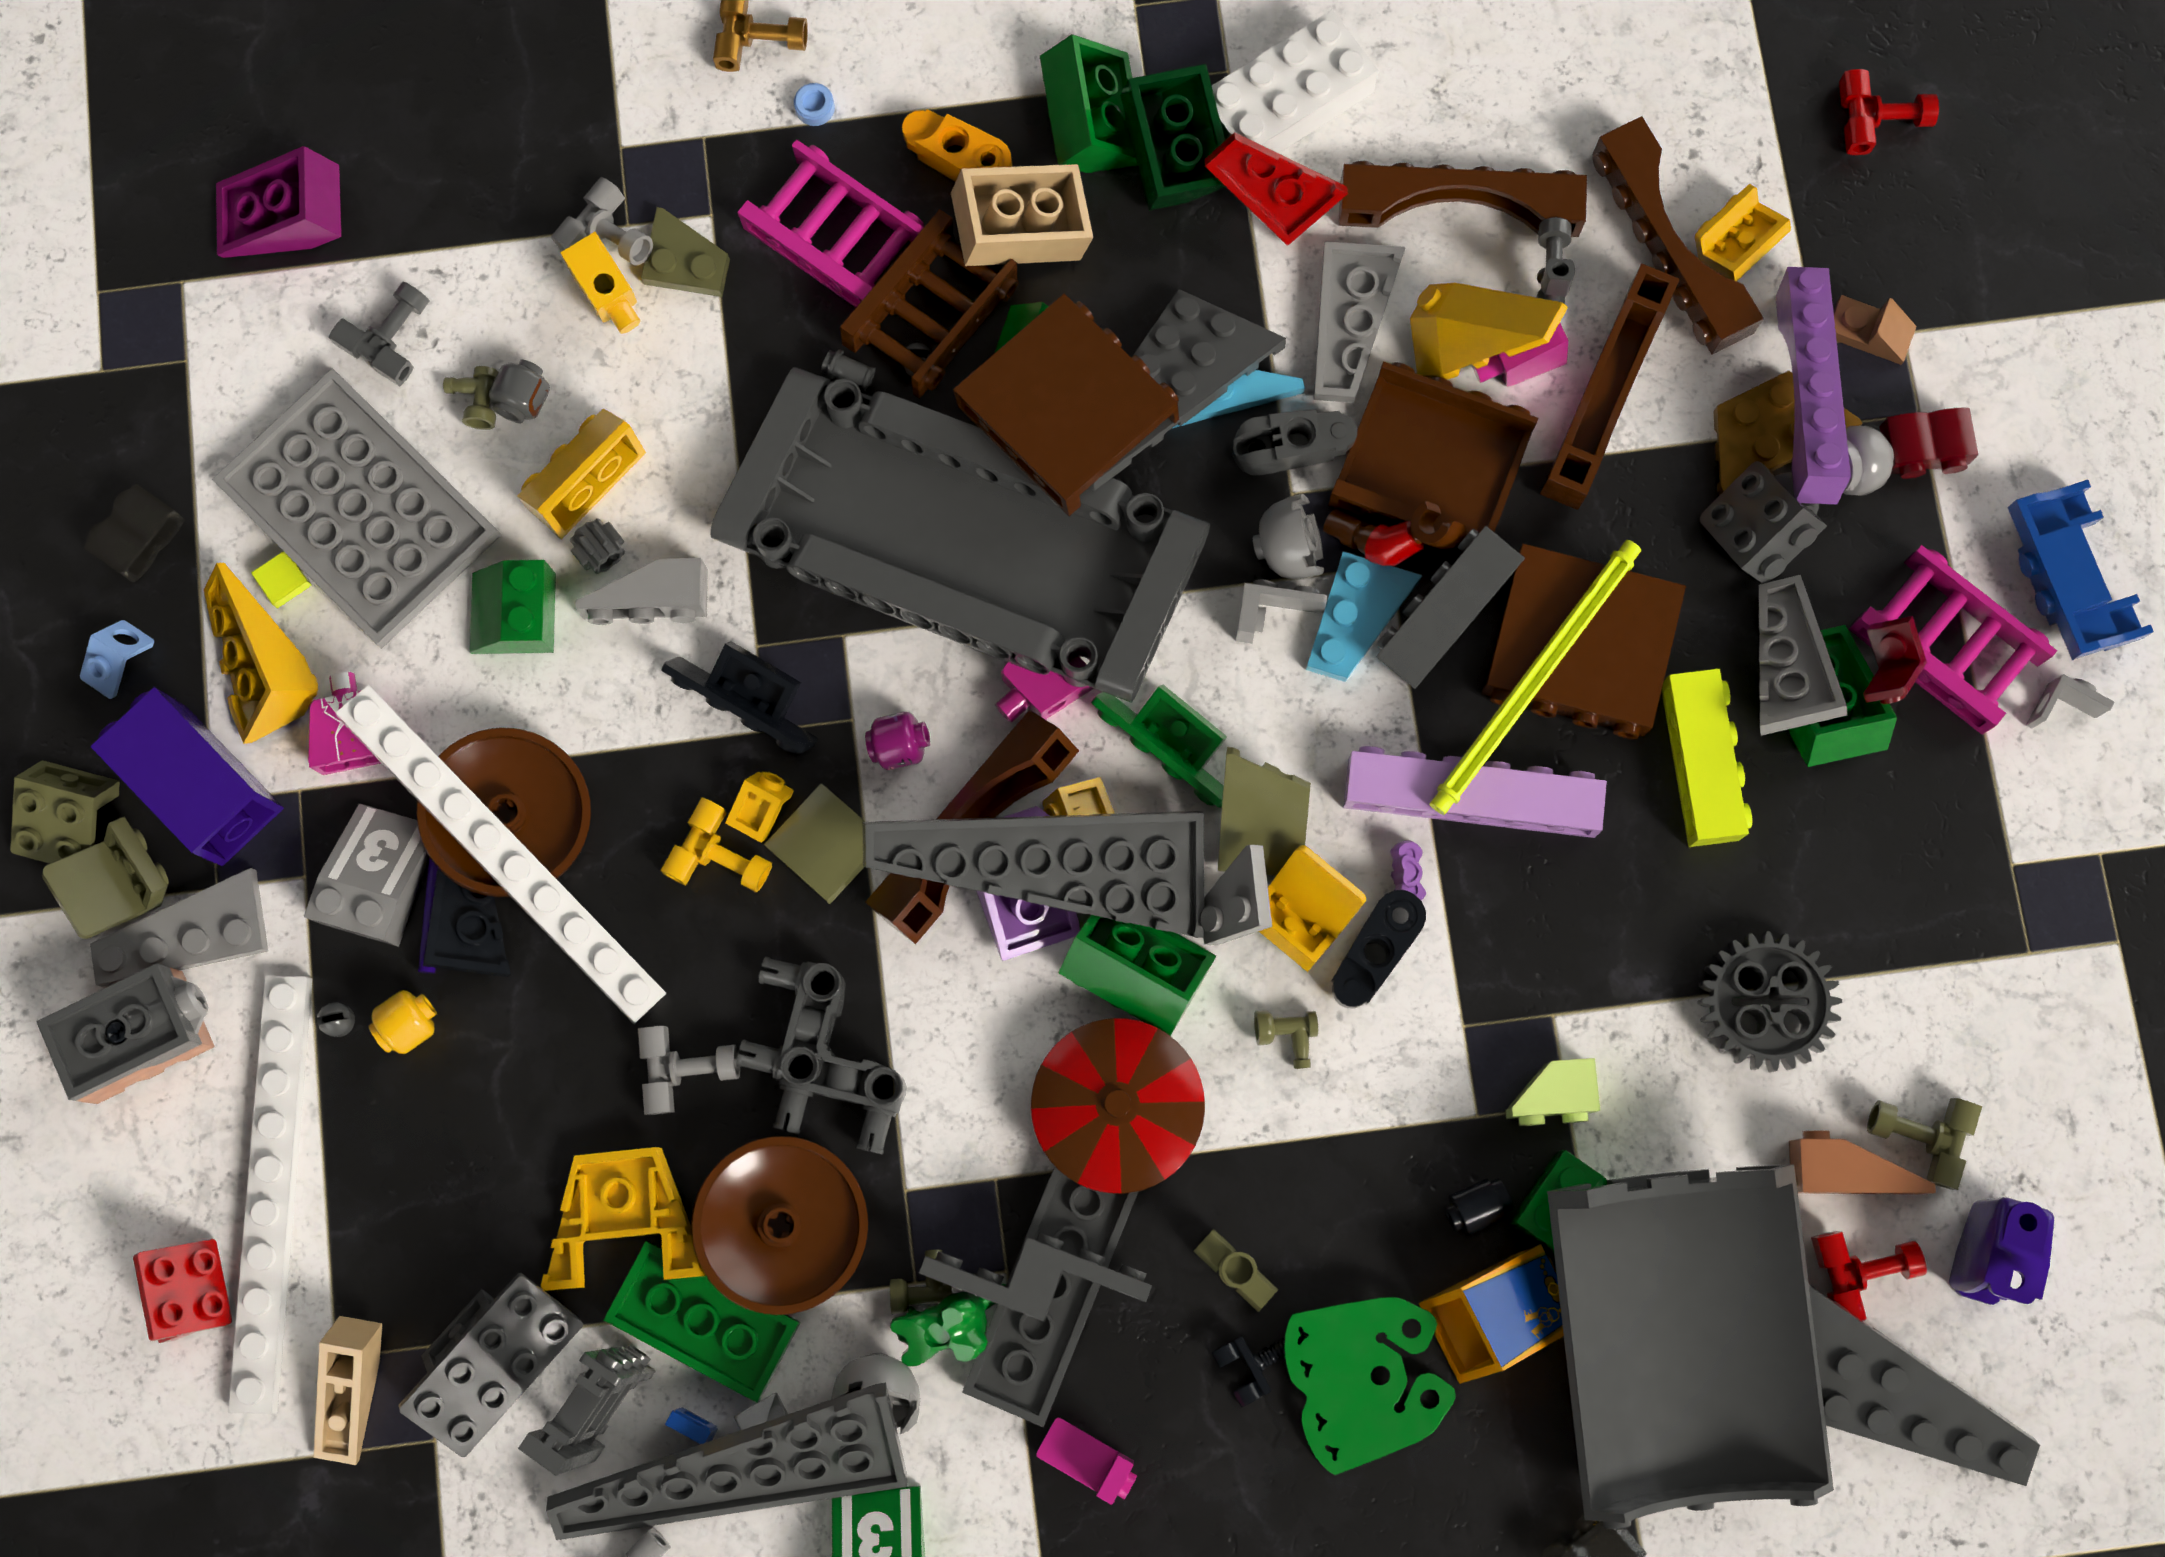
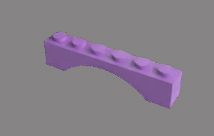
[1775,267,1851,504]

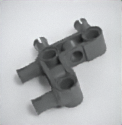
[736,956,907,1155]

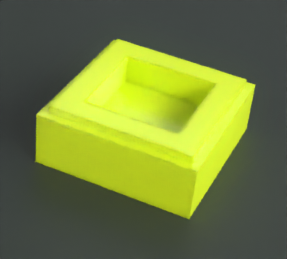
[251,551,312,609]

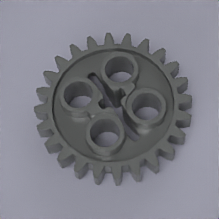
[1697,931,1843,1073]

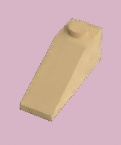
[313,1316,382,1465]

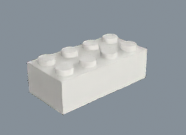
[1212,9,1379,153]

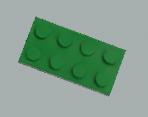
[603,1241,801,1403]

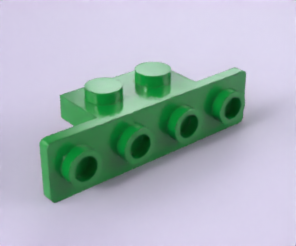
[1091,684,1227,808]

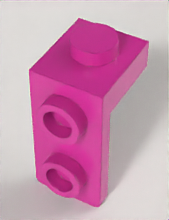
[1037,1417,1137,1505]

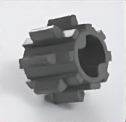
[570,518,625,574]

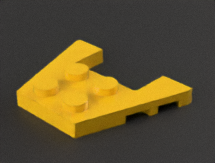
[541,1147,705,1291]

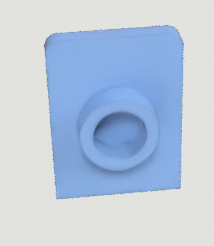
[80,620,154,699]

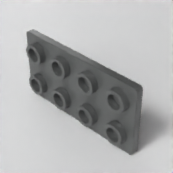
[398,1273,583,1457]

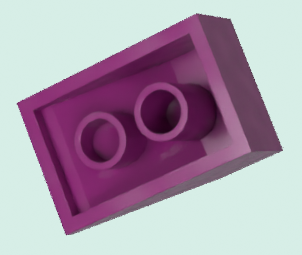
[216,146,341,258]

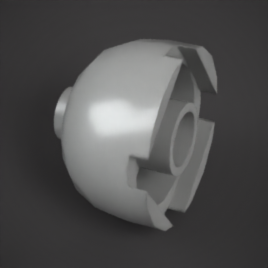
[1253,493,1324,579]
[831,1353,920,1434]

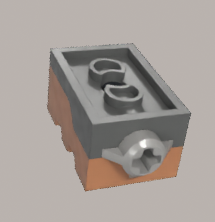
[36,963,215,1104]

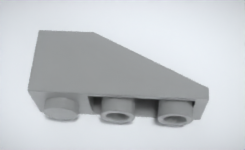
[575,558,708,625]

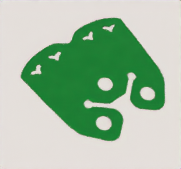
[1284,1297,1456,1475]

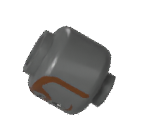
[489,359,550,424]

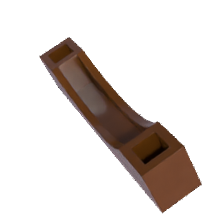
[1592,116,1764,355]
[1338,161,1587,237]
[1540,263,1680,510]
[865,710,1079,944]

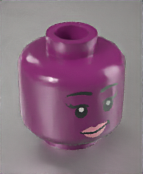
[865,712,930,770]

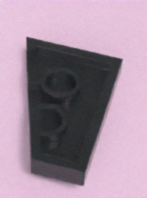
[423,868,511,977]

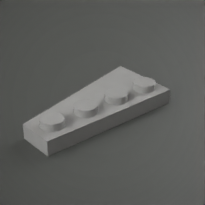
[1313,241,1405,403]
[1759,575,1847,736]
[90,868,268,987]

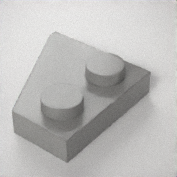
[1201,845,1272,945]

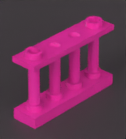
[738,139,924,307]
[1848,545,2057,735]

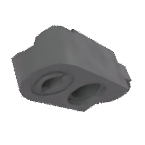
[1233,409,1357,476]

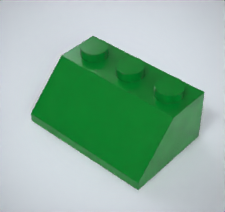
[1039,34,1138,173]
[1058,915,1216,1036]

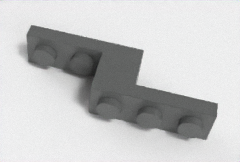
[919,1232,1152,1322]

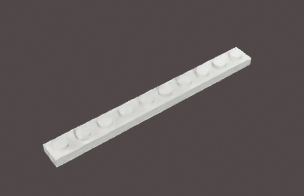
[336,685,666,1024]
[228,976,313,1414]

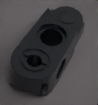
[1331,890,1426,1009]

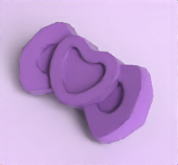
[1390,840,1426,900]

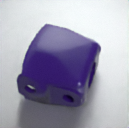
[1949,1197,2054,1305]

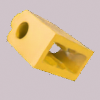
[560,232,641,334]

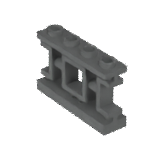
[518,1345,656,1476]

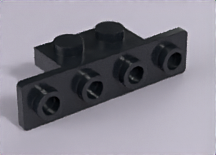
[661,641,818,753]

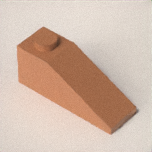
[1789,1131,1936,1195]

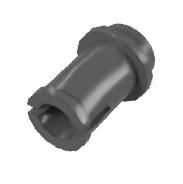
[821,349,876,392]

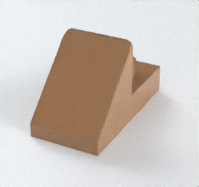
[1833,295,1917,365]

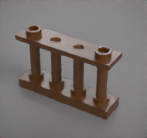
[840,209,1019,399]

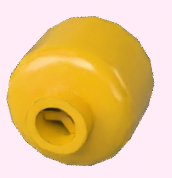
[369,990,437,1054]

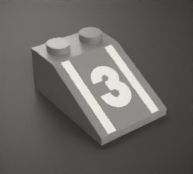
[304,804,429,947]

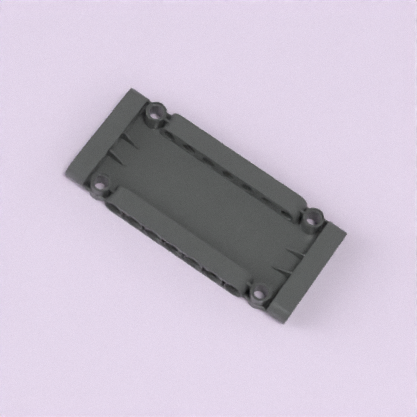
[710,367,1210,703]

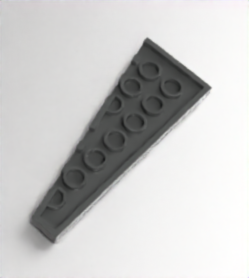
[546,1382,907,1540]

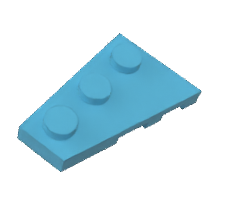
[1306,551,1422,682]

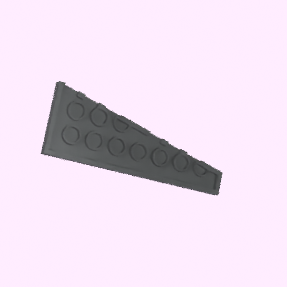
[862,811,1204,938]

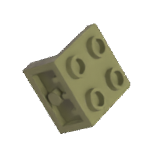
[10,760,120,864]

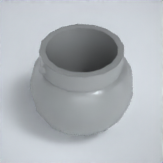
[1843,426,1894,496]

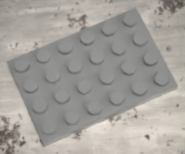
[212,368,501,649]

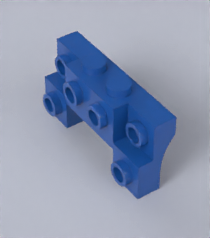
[2007,479,2154,660]

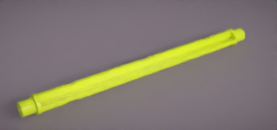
[1429,540,1641,815]

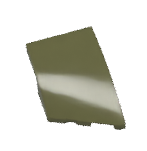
[1218,747,1311,876]

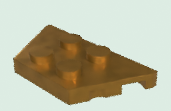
[1713,371,1863,495]

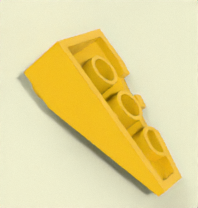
[1410,283,1568,380]
[204,563,318,744]

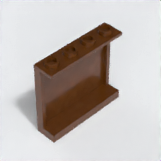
[953,294,1179,516]
[1328,361,1539,555]
[1481,544,1686,739]

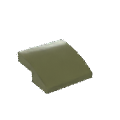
[764,783,865,904]

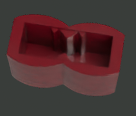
[1879,407,1978,479]

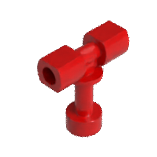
[1839,69,1939,155]
[1811,1231,1927,1321]

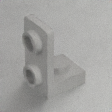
[1236,580,1327,644]

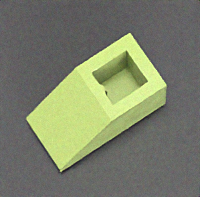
[1506,1058,1600,1126]

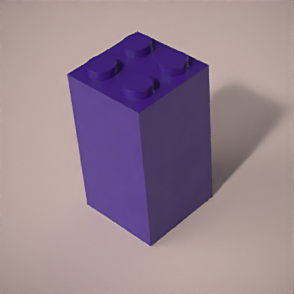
[90,687,284,867]

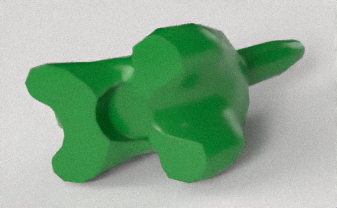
[890,1284,1006,1366]

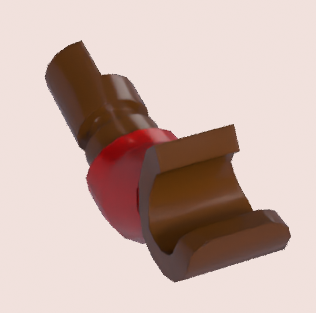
[1323,500,1466,566]

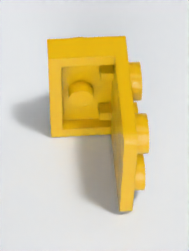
[1259,845,1366,972]

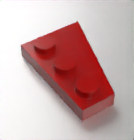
[1205,132,1348,246]

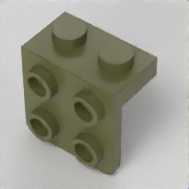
[42,817,169,939]

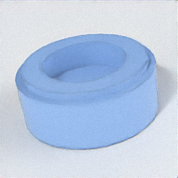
[794,83,835,126]

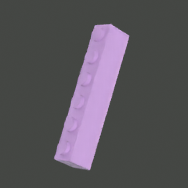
[1343,746,1607,838]

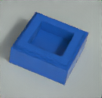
[665,1407,718,1444]

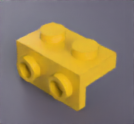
[1694,184,1791,281]

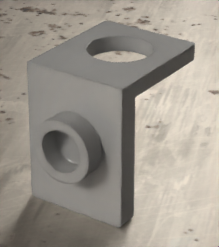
[2026,674,2115,728]

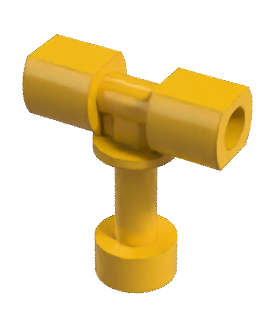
[661,797,772,892]

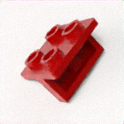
[133,1239,232,1343]

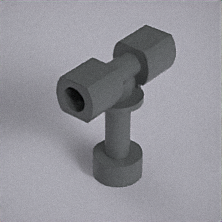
[1536,217,1575,304]
[328,281,430,387]

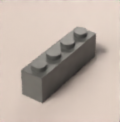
[1376,526,1525,689]

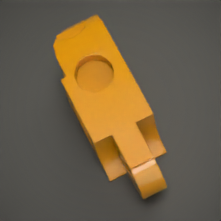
[902,109,1012,182]

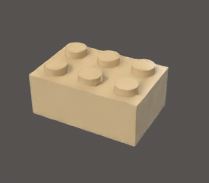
[951,164,1093,266]

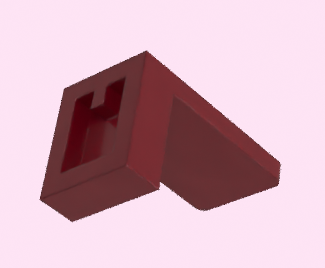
[1863,616,1927,704]

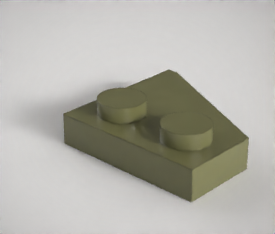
[641,207,730,297]

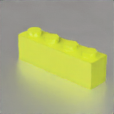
[1662,669,1752,847]

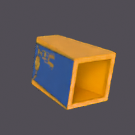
[1419,1244,1564,1384]

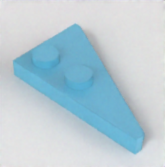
[1173,370,1305,428]

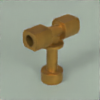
[713,0,808,72]

